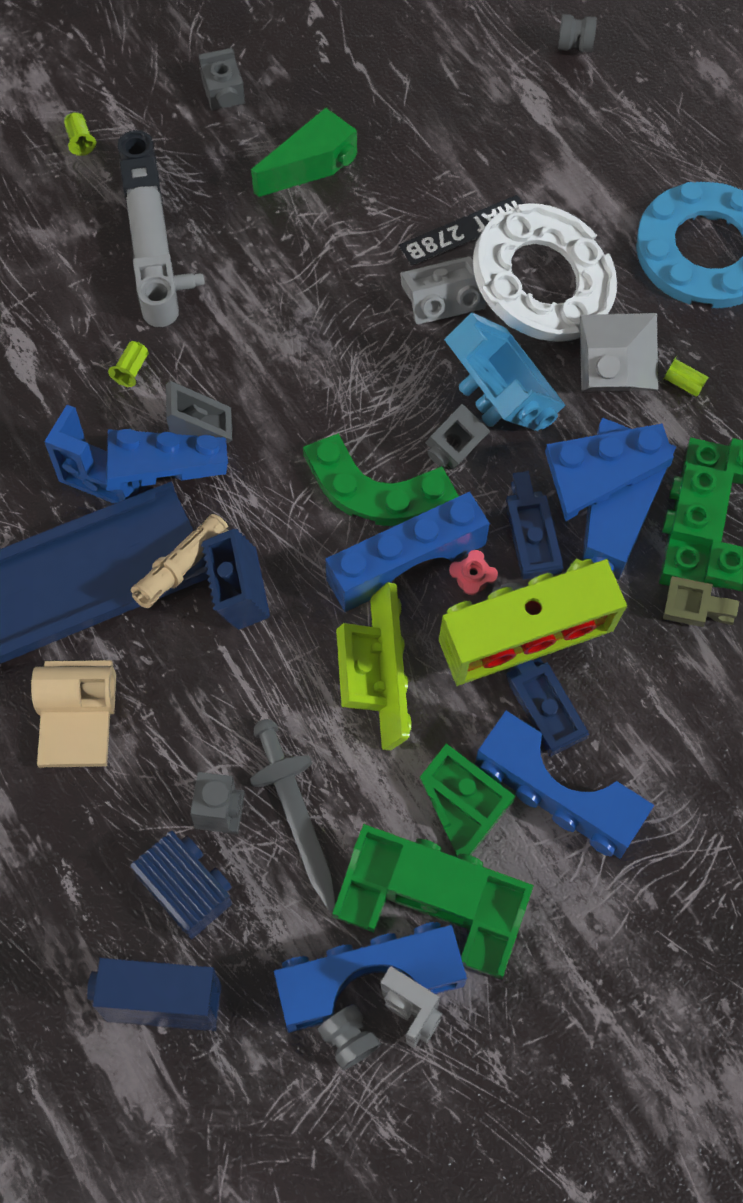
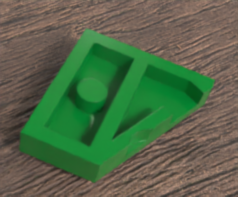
[420,744,515,856]

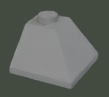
[580,313,658,392]

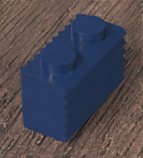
[201,529,270,630]
[131,831,232,940]

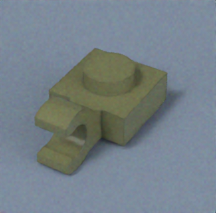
[663,576,739,627]

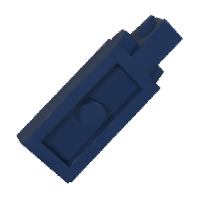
[506,471,563,580]
[506,657,589,757]

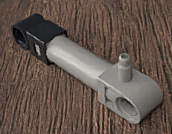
[117,130,205,327]

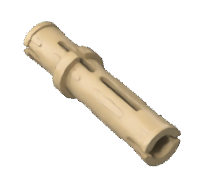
[131,514,229,608]

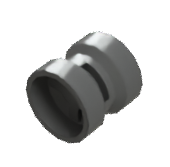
[558,14,597,53]
[318,1004,381,1071]

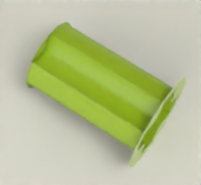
[64,113,96,156]
[108,341,149,387]
[662,356,709,397]

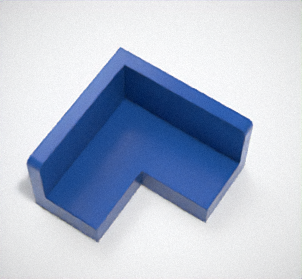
[44,405,142,504]

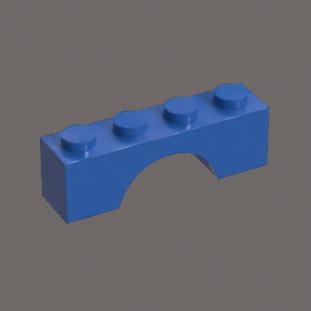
[325,491,490,612]
[475,711,654,859]
[274,922,467,1033]

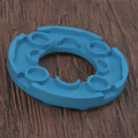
[636,182,743,308]

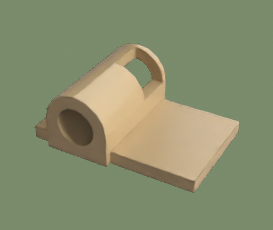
[31,660,116,768]

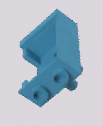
[444,312,566,431]

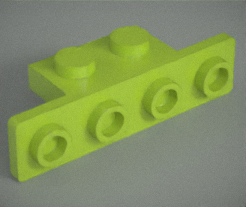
[336,582,411,751]

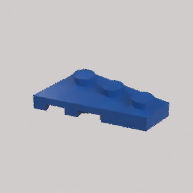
[545,423,674,521]
[106,429,228,491]

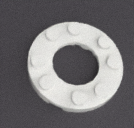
[473,203,617,342]

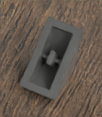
[166,381,232,443]

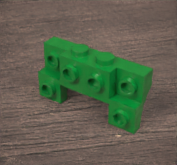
[658,437,743,592]
[332,824,534,980]

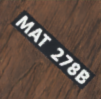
[398,195,523,266]

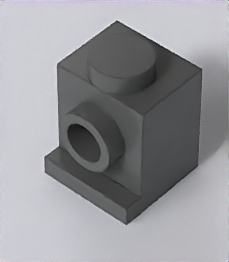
[199,48,245,110]
[425,404,490,469]
[190,772,245,834]

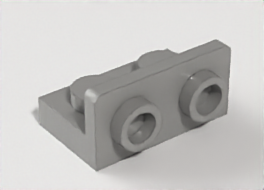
[400,256,486,324]
[381,966,442,1048]

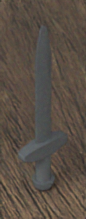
[250,719,335,912]

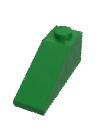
[251,108,357,197]

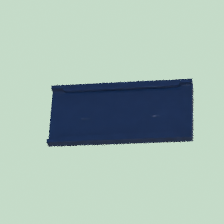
[0,481,209,664]

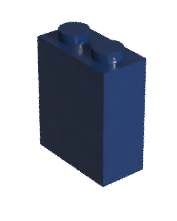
[87,958,221,1031]

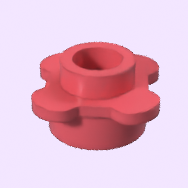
[449,550,498,595]

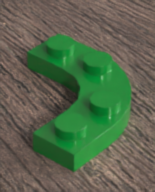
[303,433,459,526]

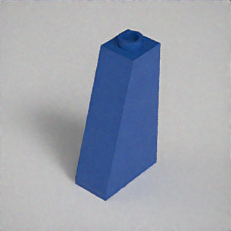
[582,418,676,580]

